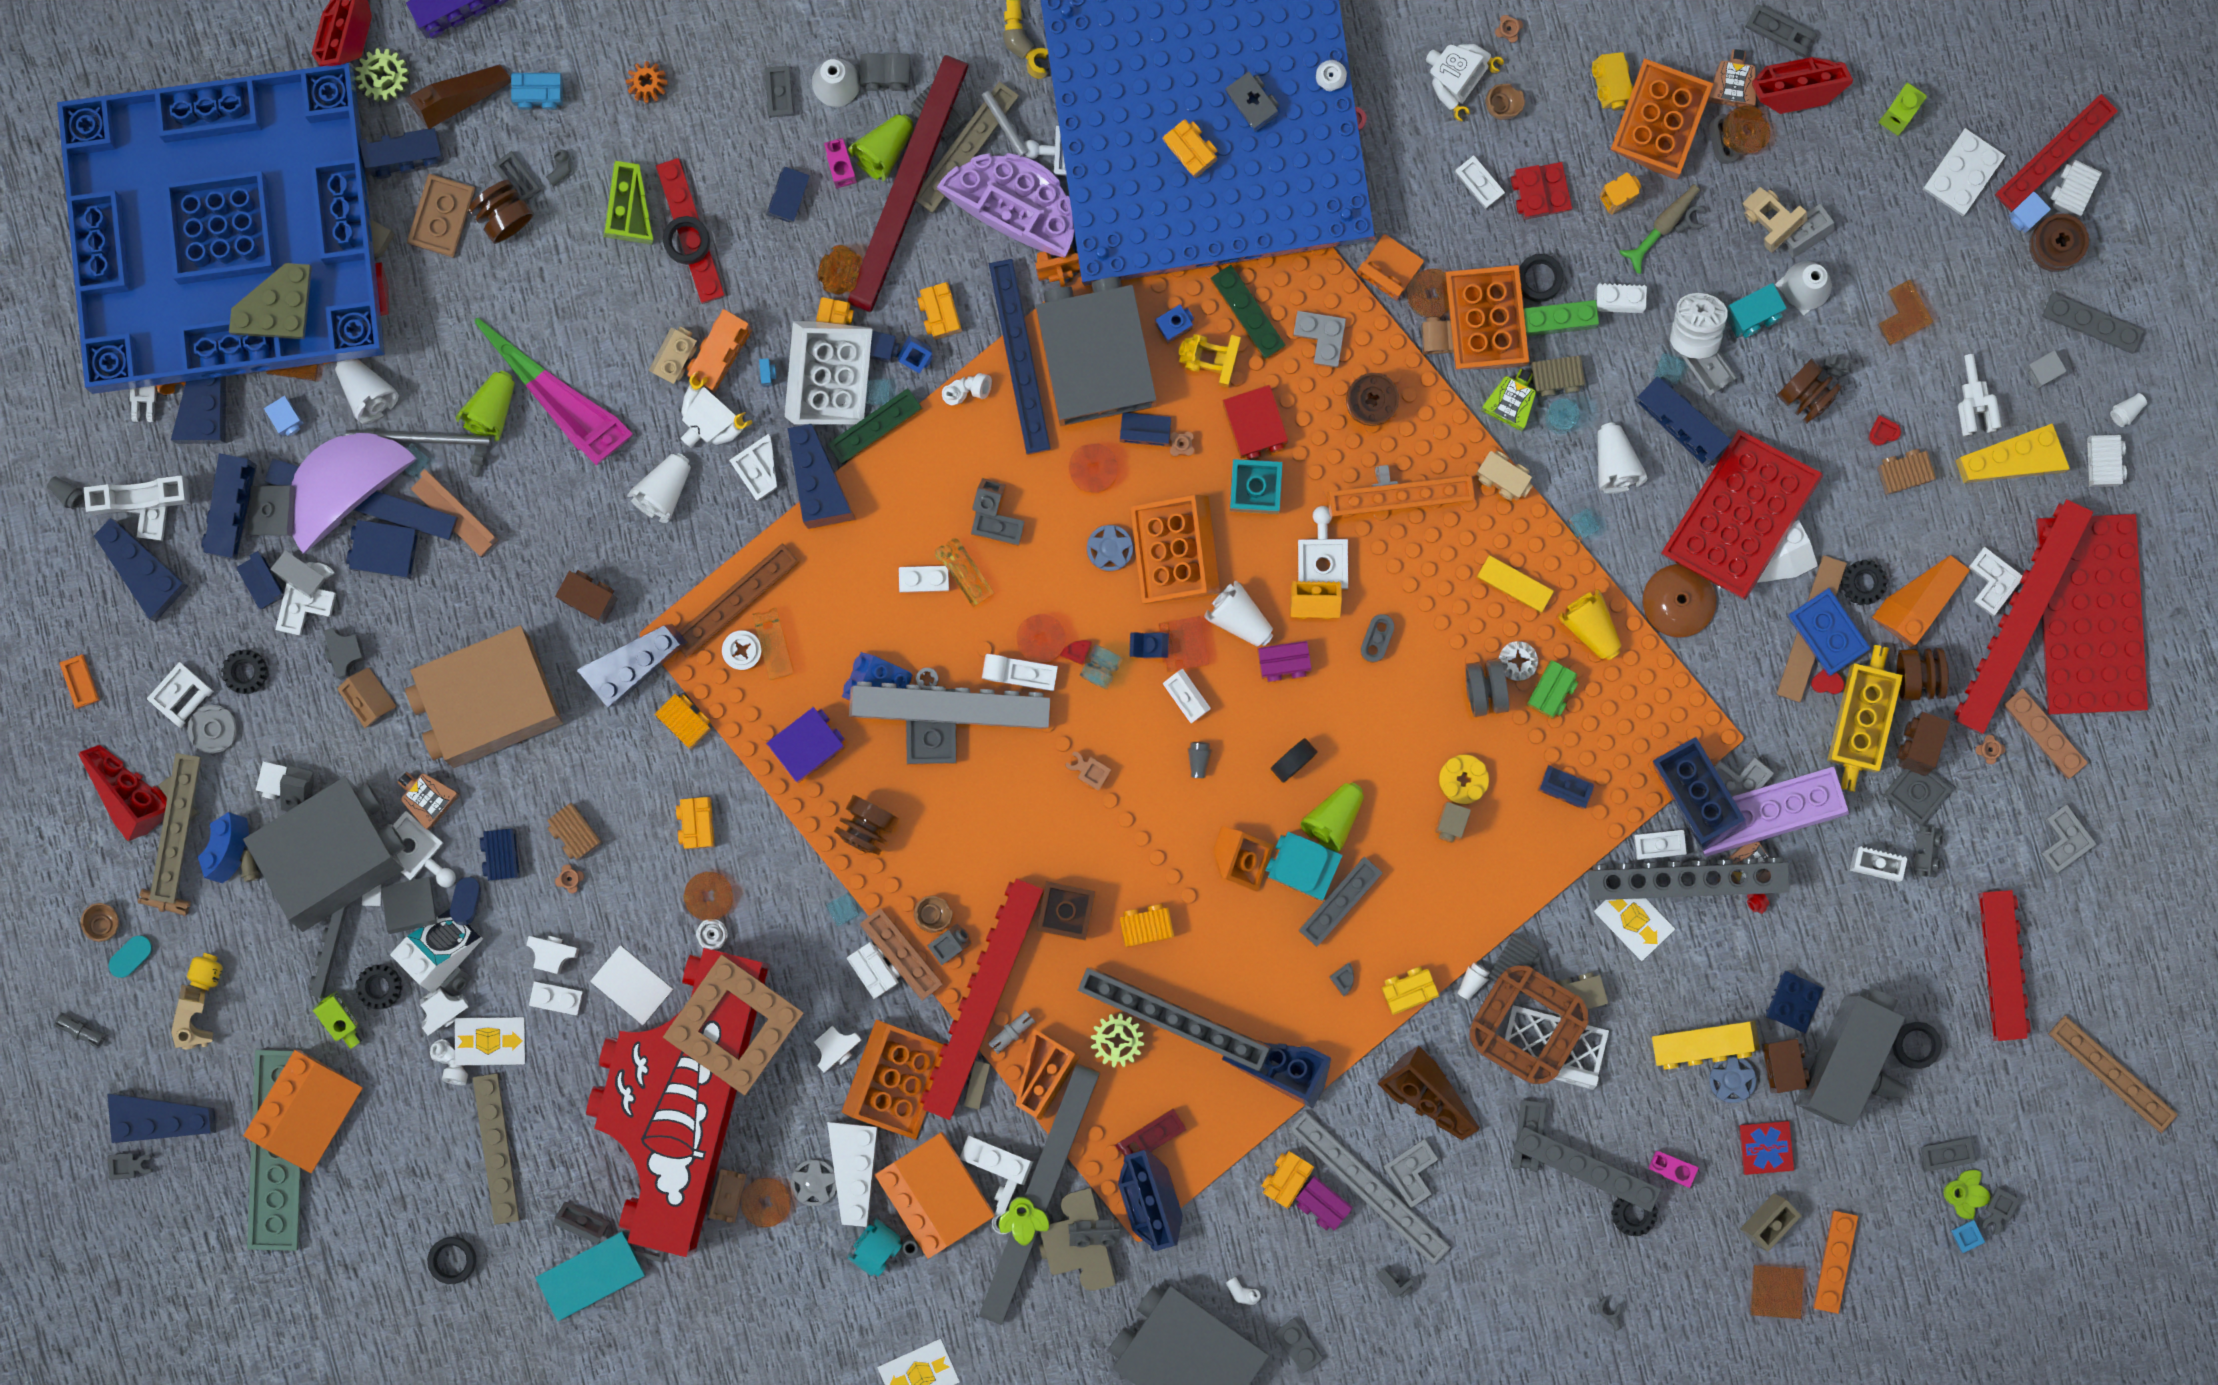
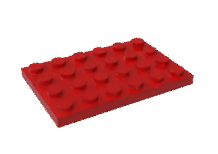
[1661,429,1823,601]

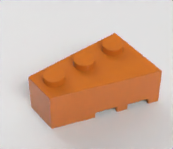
[687,309,752,393]
[1015,1028,1080,1120]

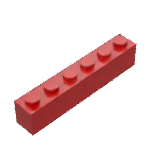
[1978,890,2031,1041]

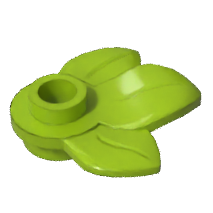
[1943,1170,1991,1219]
[999,1197,1049,1246]

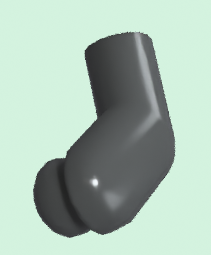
[546,149,571,186]

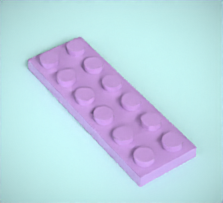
[1703,767,1849,857]

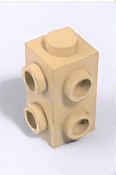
[648,327,697,384]
[1476,451,1533,501]

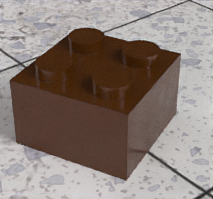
[555,570,618,624]
[1896,711,1951,776]
[1037,881,1095,941]
[1761,1039,1809,1093]

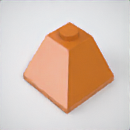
[1214,826,1274,892]

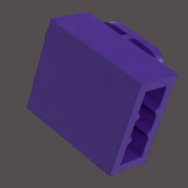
[766,707,845,783]

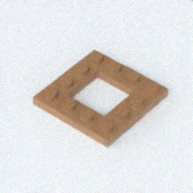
[663,955,804,1096]

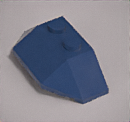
[1118,1149,1183,1251]

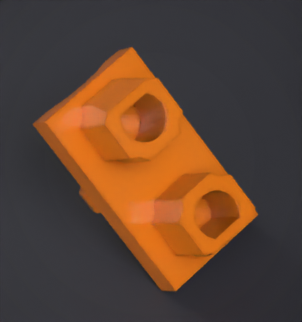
[1035,246,1080,287]

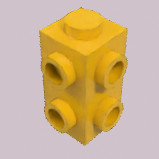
[1592,52,1634,111]

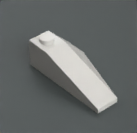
[1718,520,1818,589]

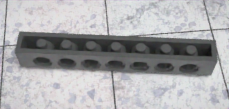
[1588,857,1790,901]
[1077,967,1272,1071]

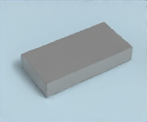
[270,551,326,599]

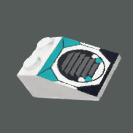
[390,909,483,993]

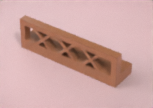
[411,469,498,558]

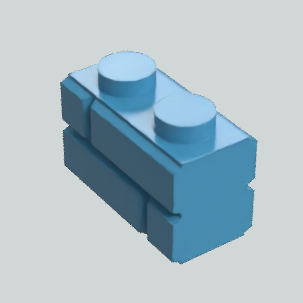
[511,73,563,110]

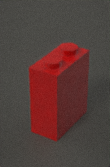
[1223,385,1288,460]

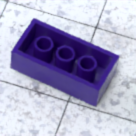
[406,0,508,39]

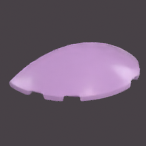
[937,153,1074,258]
[291,433,417,554]

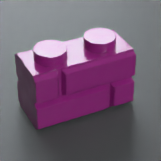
[1258,641,1311,682]
[1295,1176,1353,1231]

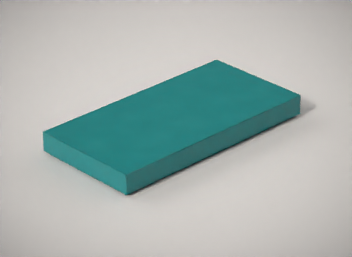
[535,1231,646,1322]

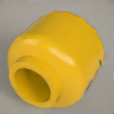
[187,953,223,991]

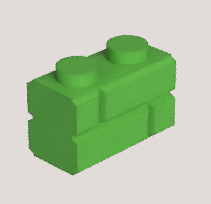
[1526,660,1579,719]

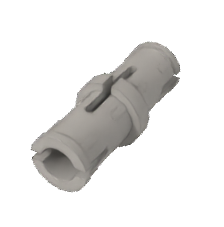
[988,1010,1035,1054]

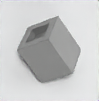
[2025,350,2066,389]

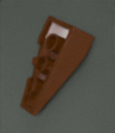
[405,65,511,130]
[1377,1045,1480,1140]

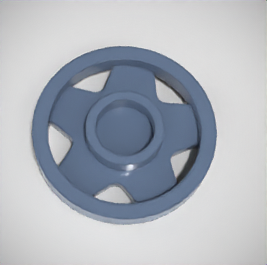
[1087,525,1133,571]
[1709,1056,1756,1103]

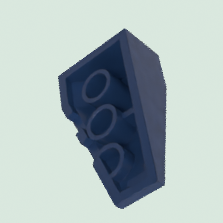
[1222,1041,1331,1108]

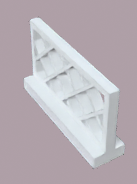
[1504,1005,1609,1090]

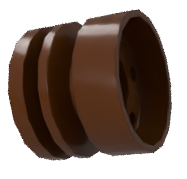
[468,179,534,244]
[1776,358,1843,424]
[1346,373,1399,426]
[1897,648,1949,701]
[834,795,899,855]

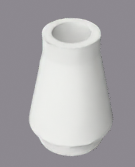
[2110,393,2147,427]
[1457,962,1490,1001]

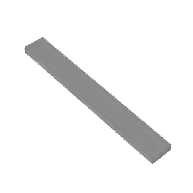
[1288,1111,1451,1265]

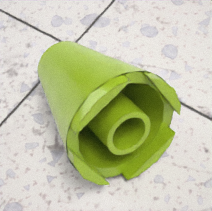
[848,114,914,181]
[455,371,515,441]
[1300,783,1364,852]

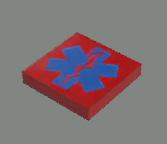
[1739,1121,1794,1175]

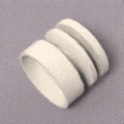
[1670,293,1728,359]

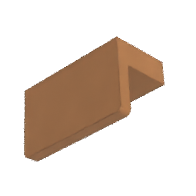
[337,668,396,729]

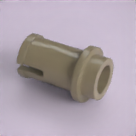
[240,850,260,882]

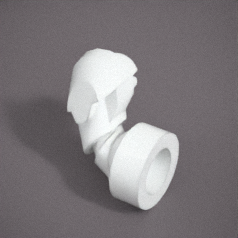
[942,373,992,405]
[430,1039,468,1085]

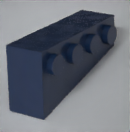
[787,424,856,529]

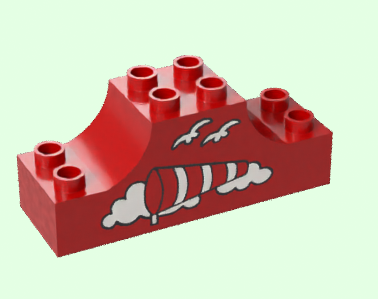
[586,948,770,1257]

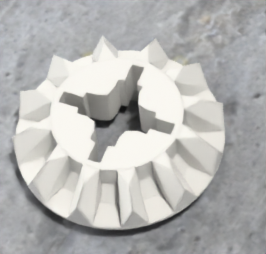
[722,631,762,670]
[1499,641,1538,681]

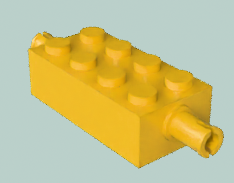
[1827,645,1903,792]

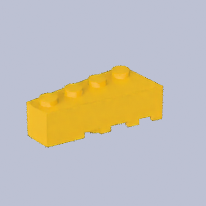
[1955,424,2070,483]
[1652,1020,1760,1070]

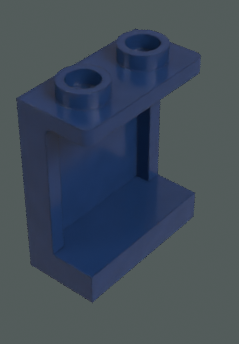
[346,520,419,580]

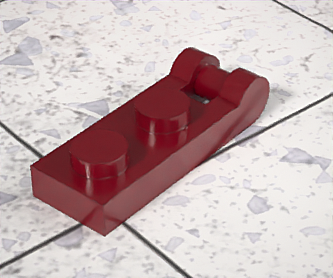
[1114,1109,1187,1157]

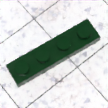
[1211,265,1286,360]
[828,388,923,464]

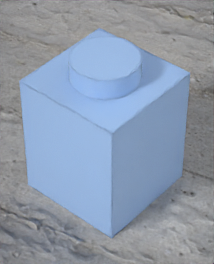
[2008,192,2051,233]
[264,396,304,437]

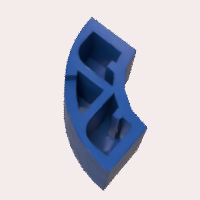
[198,812,249,884]

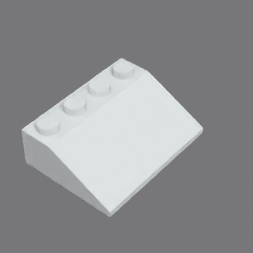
[785,321,872,424]

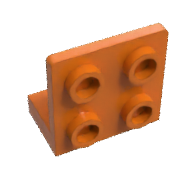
[1357,234,1424,301]

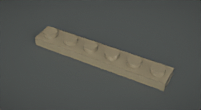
[916,81,1019,214]
[150,753,202,904]
[473,1073,520,1225]

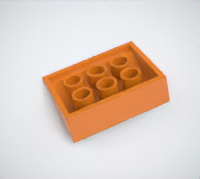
[1610,58,1713,180]
[1445,265,1529,370]
[1130,495,1220,604]
[841,1019,943,1140]
[243,1050,363,1173]
[875,1132,996,1259]

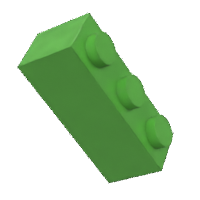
[1523,300,1599,337]

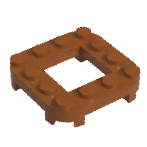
[1469,965,1589,1084]

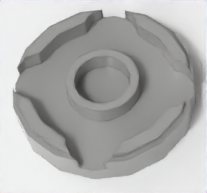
[187,705,238,754]

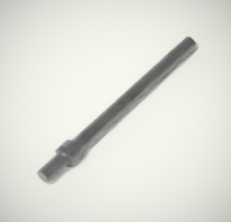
[346,428,492,446]

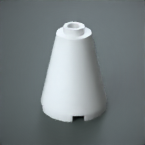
[812,59,860,107]
[1782,261,1832,310]
[335,359,399,424]
[1597,423,1648,494]
[627,453,691,523]
[1204,580,1273,647]

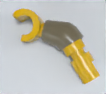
[1003,0,1049,79]

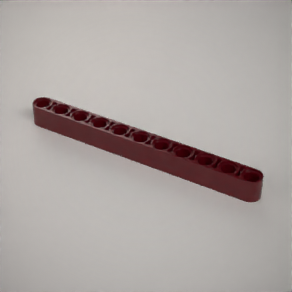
[848,55,969,313]

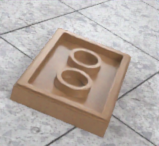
[406,174,476,258]

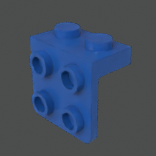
[842,652,912,701]

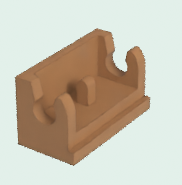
[709,1168,747,1223]

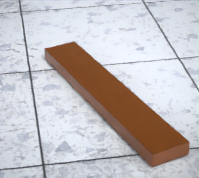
[679,543,799,658]

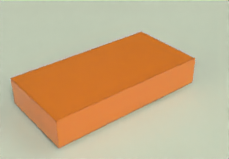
[59,654,100,709]

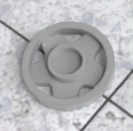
[791,1159,837,1206]

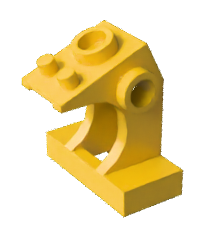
[1179,334,1241,388]

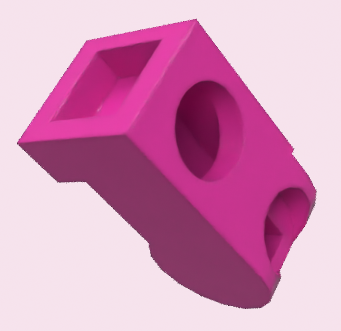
[824,138,857,189]
[1648,1150,1699,1188]

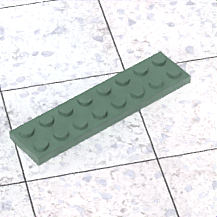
[247,1050,306,1251]

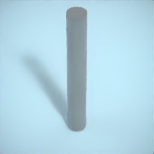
[981,90,1028,157]

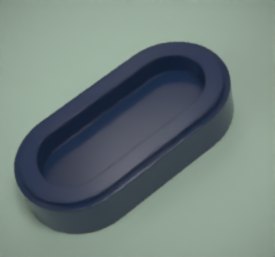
[450,877,481,925]

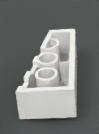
[827,1122,878,1227]

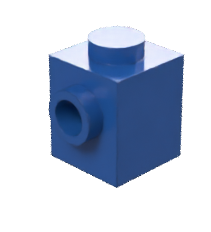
[1155,304,1194,344]
[897,335,933,374]

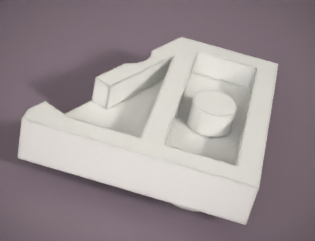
[729,434,778,502]

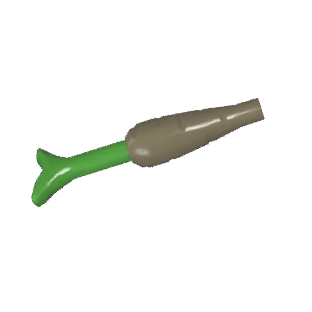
[1619,184,1700,274]

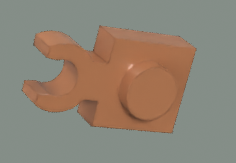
[1065,751,1111,791]

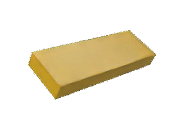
[1477,555,1554,613]

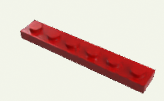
[1995,94,2118,212]
[655,158,725,304]

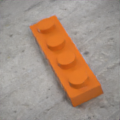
[1813,1210,1858,1314]

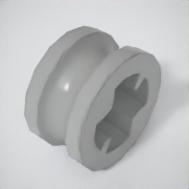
[916,668,938,690]

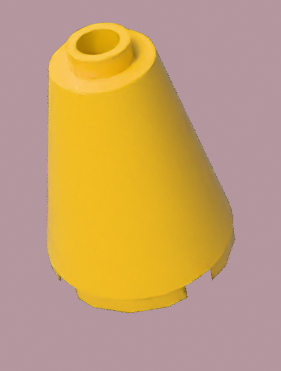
[1558,589,1621,660]

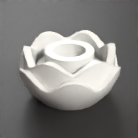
[1316,60,1347,91]
[696,919,728,950]

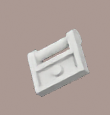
[147,662,214,728]

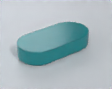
[108,936,153,978]

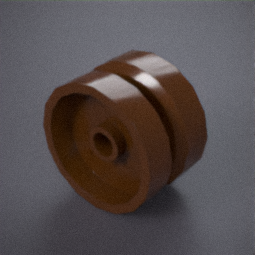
[2029,214,2089,272]

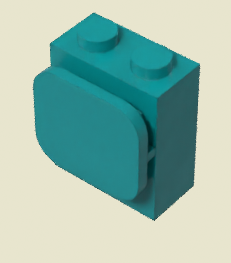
[1265,832,1343,901]

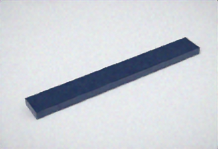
[988,259,1051,455]
[265,458,458,541]

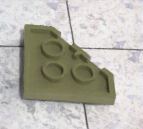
[229,263,312,339]

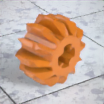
[626,61,668,104]

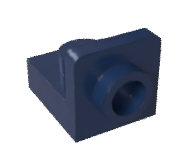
[1129,632,1169,659]

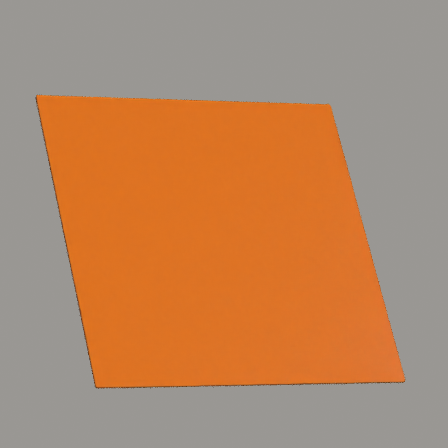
[639,247,1743,1242]

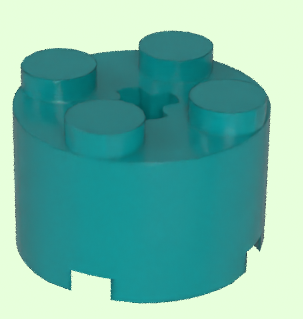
[847,1218,902,1277]

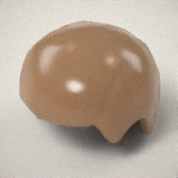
[1485,84,1525,120]
[913,895,953,933]
[81,903,119,942]

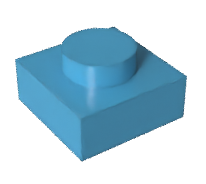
[759,358,776,387]
[1950,1220,1985,1253]

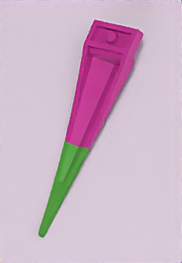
[475,318,633,466]

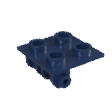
[1765,971,1824,1034]

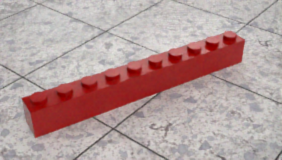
[1954,499,2093,735]
[920,878,1044,1120]

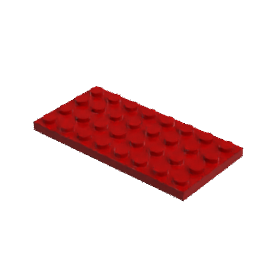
[2036,514,2148,715]

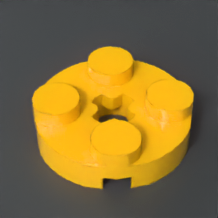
[1439,755,1489,805]

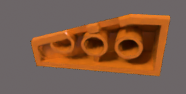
[1871,555,1970,648]

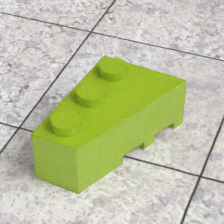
[603,161,653,245]

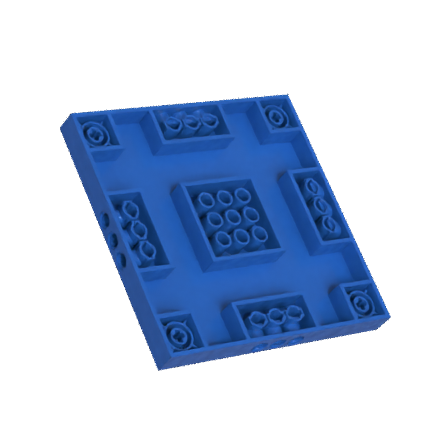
[1041,0,1375,286]
[57,63,385,394]

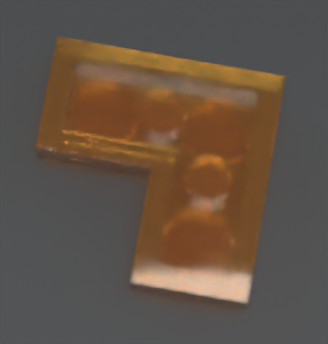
[1878,279,1933,346]

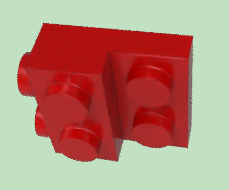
[1511,162,1572,220]

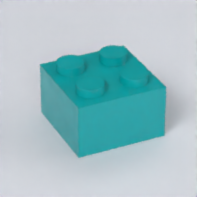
[1727,283,1787,339]
[1230,459,1282,515]

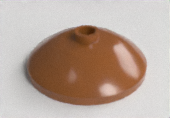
[1642,564,1717,638]

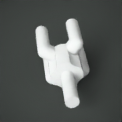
[1958,354,2002,437]

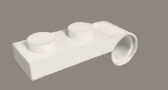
[982,654,1058,691]
[959,1135,1033,1185]
[992,1179,1017,1234]

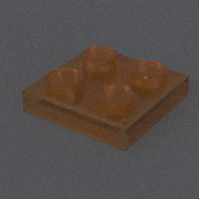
[1750,1265,1804,1319]

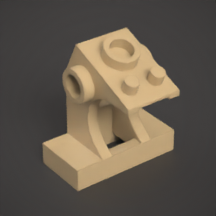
[1742,187,1807,253]
[171,985,213,1049]

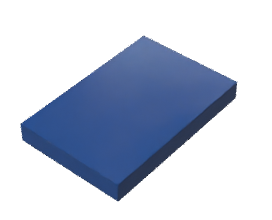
[1787,588,1871,676]

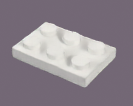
[1923,128,2006,217]

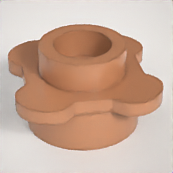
[1495,15,1523,43]
[1169,432,1194,457]
[1975,735,2005,765]
[555,865,584,893]

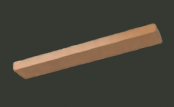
[1776,555,1847,703]
[2048,1015,2178,1133]

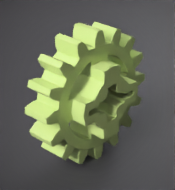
[355,48,409,102]
[1091,1014,1144,1067]

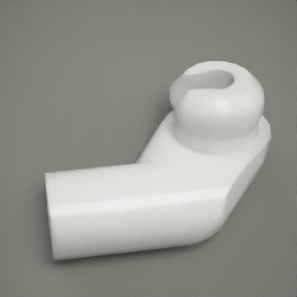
[1225,1277,1261,1305]

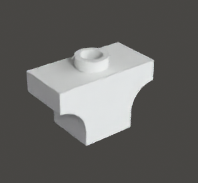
[526,936,579,974]
[420,986,468,1035]
[814,1026,862,1073]

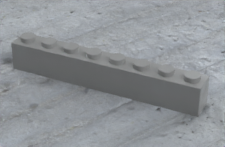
[849,682,1050,729]

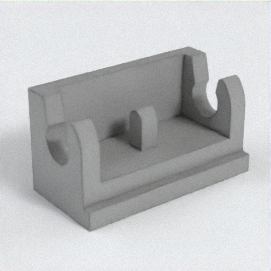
[1783,204,1834,258]
[1682,350,1737,396]

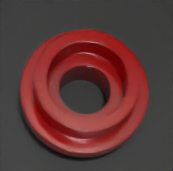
[1747,894,1769,914]

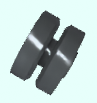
[1465,659,1509,717]

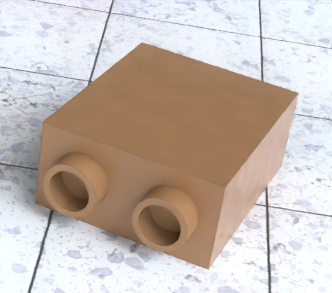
[405,625,564,768]

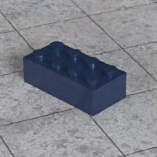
[1653,737,1747,851]

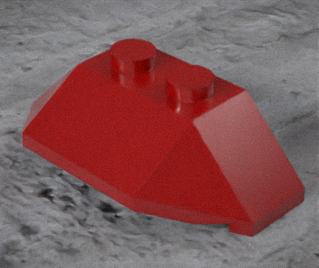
[311,0,372,67]
[1752,57,1853,114]

